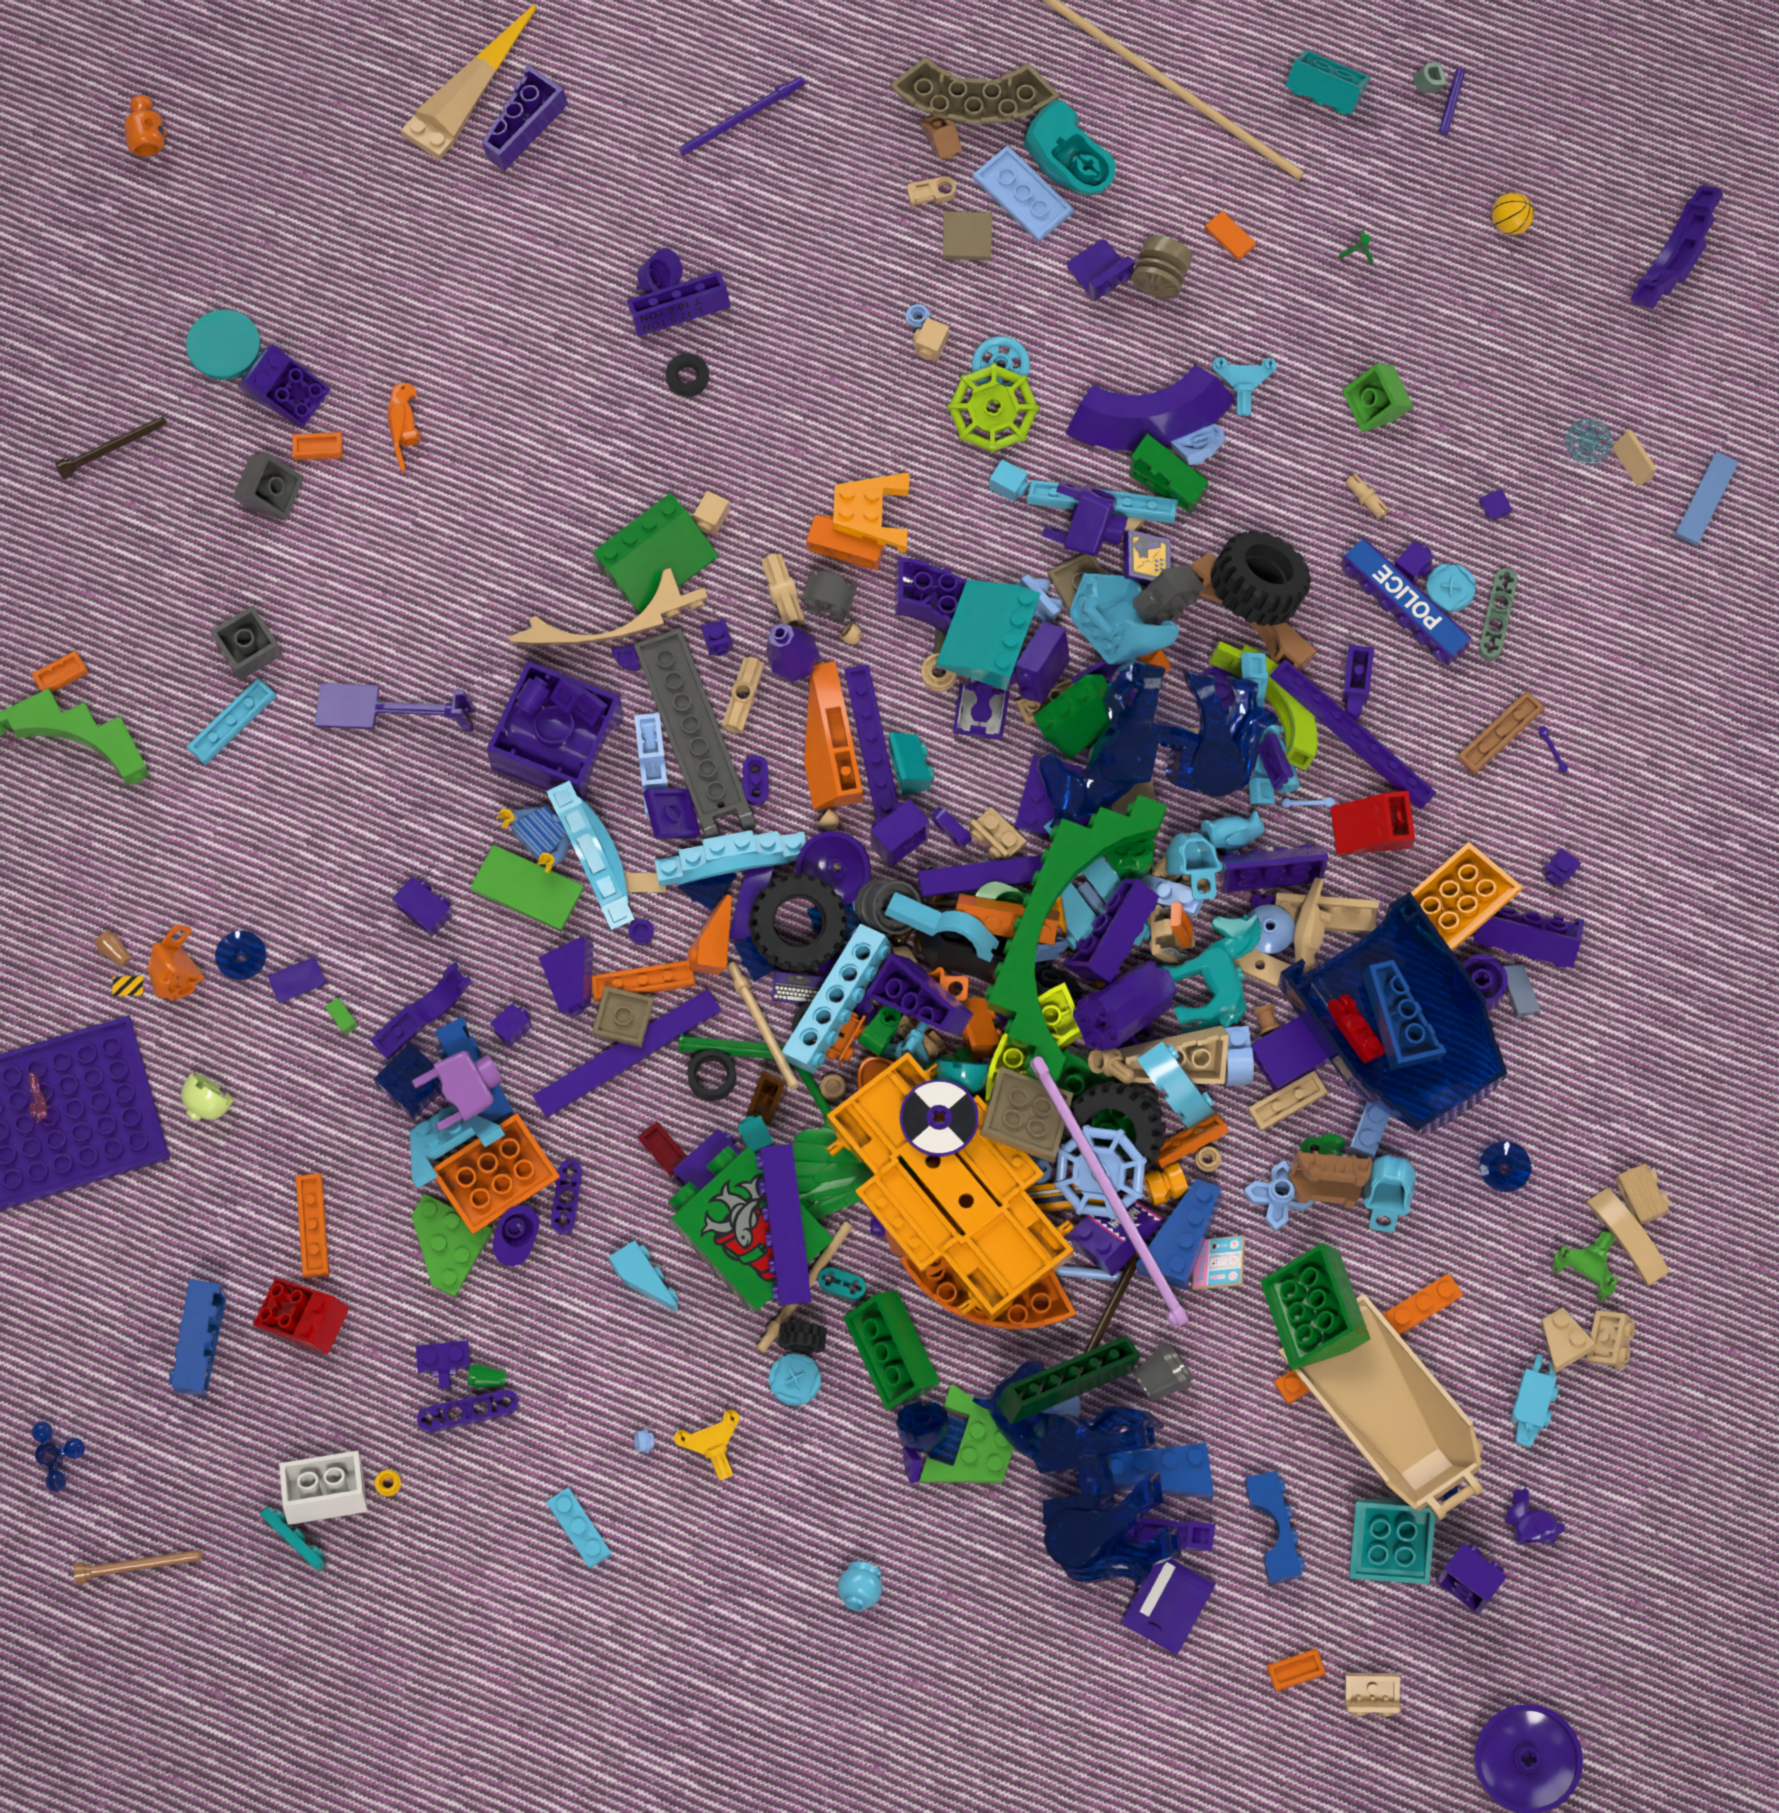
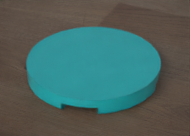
[186,310,261,380]

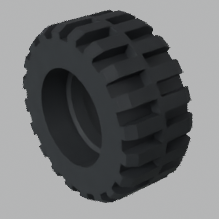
[1210,531,1311,626]
[748,873,848,972]
[1063,1080,1166,1181]

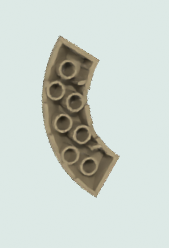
[890,57,1060,124]

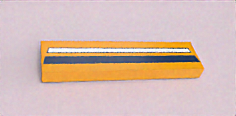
[1025,1183,1105,1212]

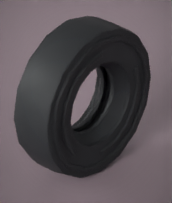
[665,353,709,397]

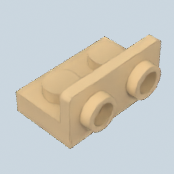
[969,807,1027,861]
[1586,1310,1635,1371]

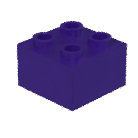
[871,799,930,868]

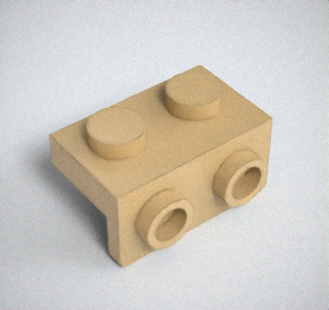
[1345,1673,1401,1716]

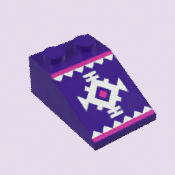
[1068,1192,1164,1277]

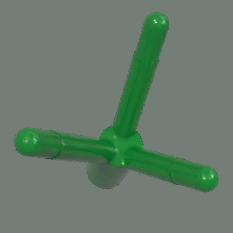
[1339,230,1374,264]

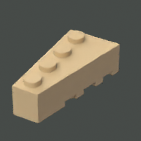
[1119,1026,1229,1084]

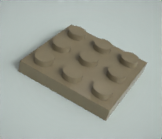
[980,1067,1073,1163]

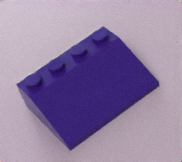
[1218,844,1329,893]

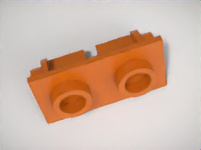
[825,1012,867,1067]

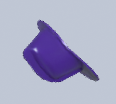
[636,248,683,294]
[492,1205,540,1266]

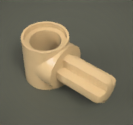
[1088,1048,1135,1084]

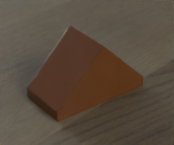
[747,1071,788,1125]

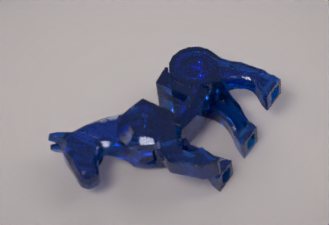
[1037,659,1279,829]
[972,1360,1182,1588]

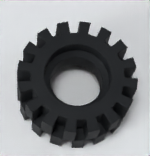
[778,1321,827,1353]

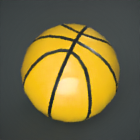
[1491,192,1535,235]

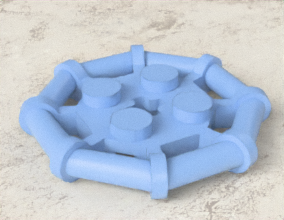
[1053,1125,1147,1220]

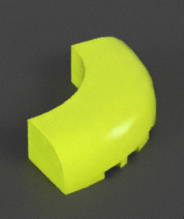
[985,982,1083,1107]

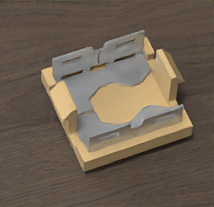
[1148,904,1195,965]

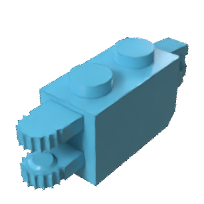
[1510,1354,1559,1448]

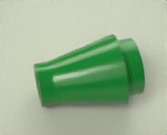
[467,1363,506,1389]

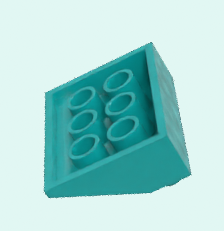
[935,580,1041,691]

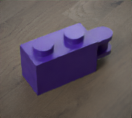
[1341,645,1374,720]

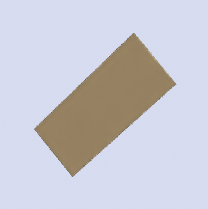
[625,873,666,892]

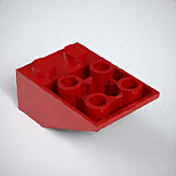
[1330,791,1415,856]
[253,1278,350,1355]

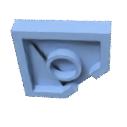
[1171,423,1226,465]

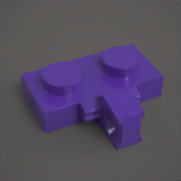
[416,1340,471,1391]

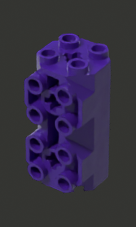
[1073,961,1177,1051]

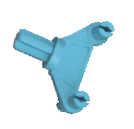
[1212,357,1277,416]
[881,1020,944,1070]

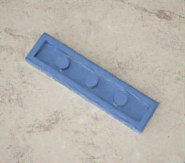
[1675,451,1739,546]

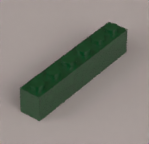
[996,1335,1141,1424]

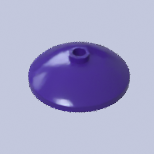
[796,831,871,906]

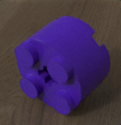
[1453,954,1508,1012]

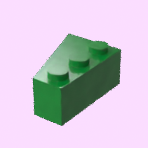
[1129,434,1209,514]

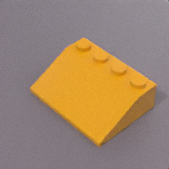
[1395,842,1523,954]

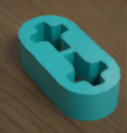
[818,1267,866,1301]

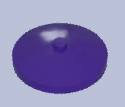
[1473,1704,1583,1813]

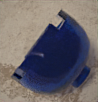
[896,1402,949,1452]

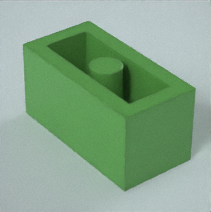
[325,997,358,1036]

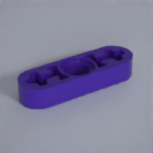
[551,1160,582,1235]

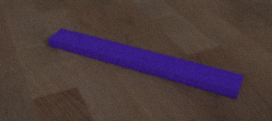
[1270,659,1436,810]
[844,664,898,820]
[533,989,721,1119]

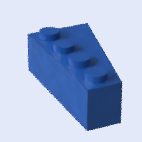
[1362,960,1447,1071]
[435,1017,514,1125]
[1136,1179,1222,1290]
[169,1279,227,1397]
[1100,1443,1214,1500]

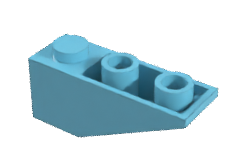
[608,1240,679,1312]

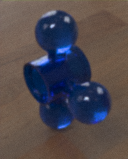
[31,1421,85,1492]

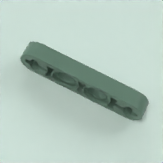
[1479,568,1517,661]

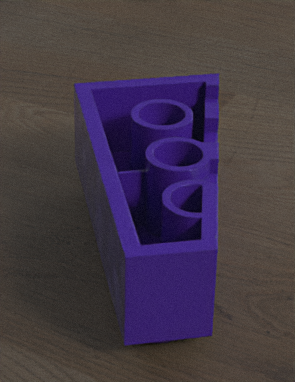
[1063,878,1160,983]

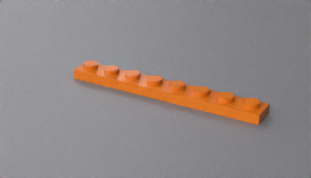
[1273,1273,1463,1405]

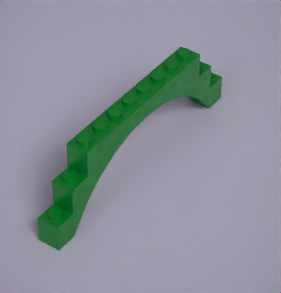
[985,795,1167,1086]

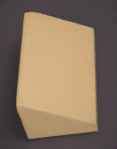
[1612,429,1656,486]

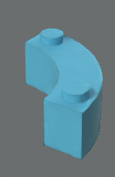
[1137,1041,1215,1128]

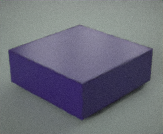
[1479,489,1513,522]

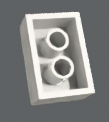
[279,1451,367,1525]

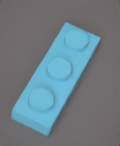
[546,1487,612,1569]

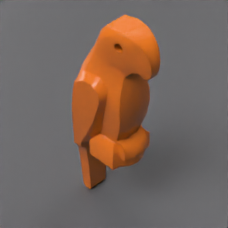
[387,383,421,473]

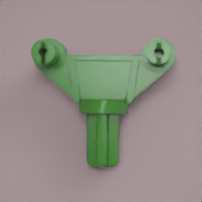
[1551,1231,1618,1301]

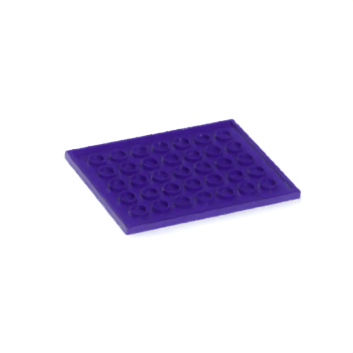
[0,1015,170,1211]

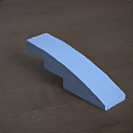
[634,713,668,817]

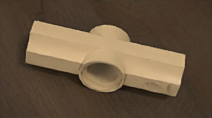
[761,553,805,628]
[722,657,765,734]

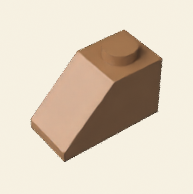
[919,115,963,159]

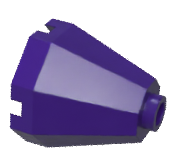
[766,623,821,682]

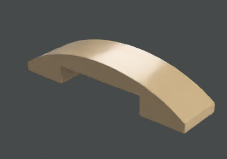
[1586,1188,1670,1287]

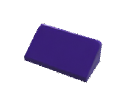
[268,957,326,1004]

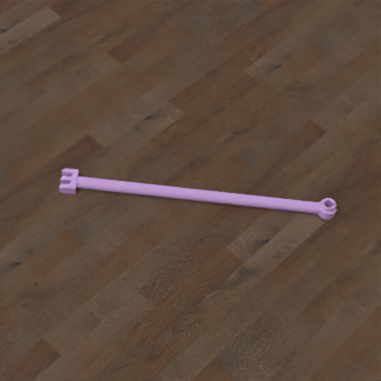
[1030,1057,1189,1327]

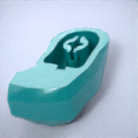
[1023,100,1116,196]

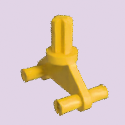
[674,1410,739,1480]

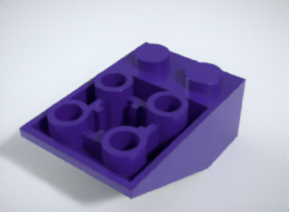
[237,344,330,428]

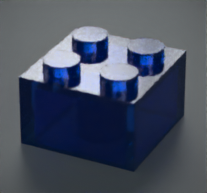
[374,1043,442,1121]

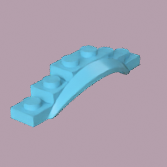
[1229,652,1275,805]
[546,780,635,930]
[654,830,806,887]

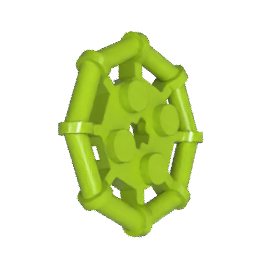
[947,363,1040,454]

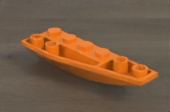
[804,661,863,811]

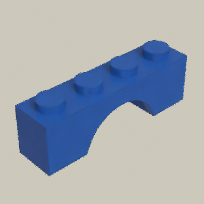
[1244,1471,1305,1585]

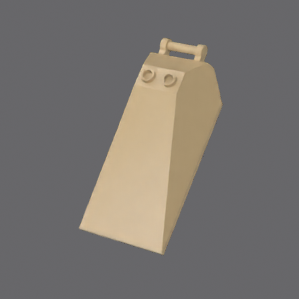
[1278,1294,1483,1521]

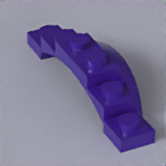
[1630,185,1723,309]

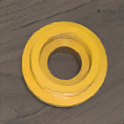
[374,1470,401,1497]

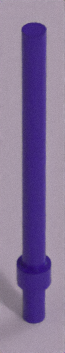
[678,76,805,156]

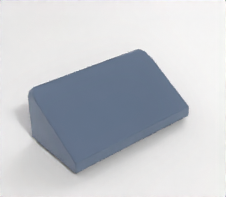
[1504,964,1540,1019]

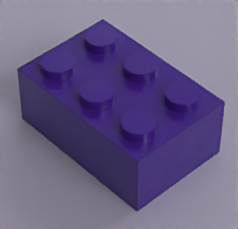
[1436,1543,1507,1615]

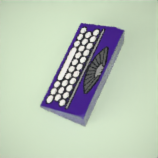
[771,971,825,1005]

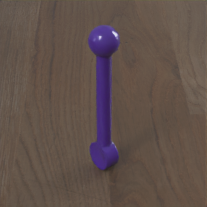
[1538,726,1568,773]

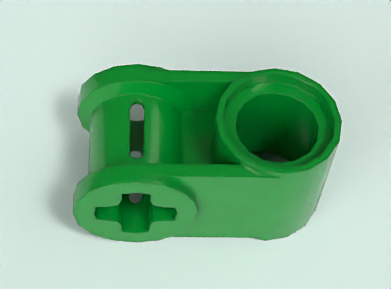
[858,1006,901,1057]

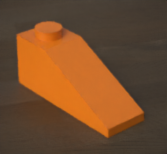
[687,895,732,975]

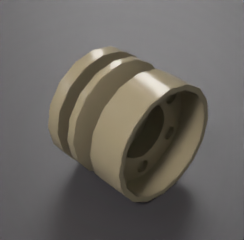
[1131,236,1193,299]

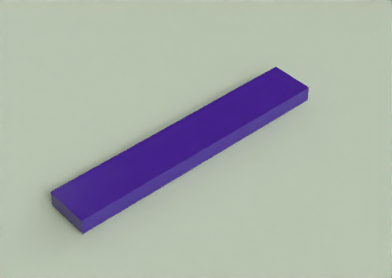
[916,855,1044,898]

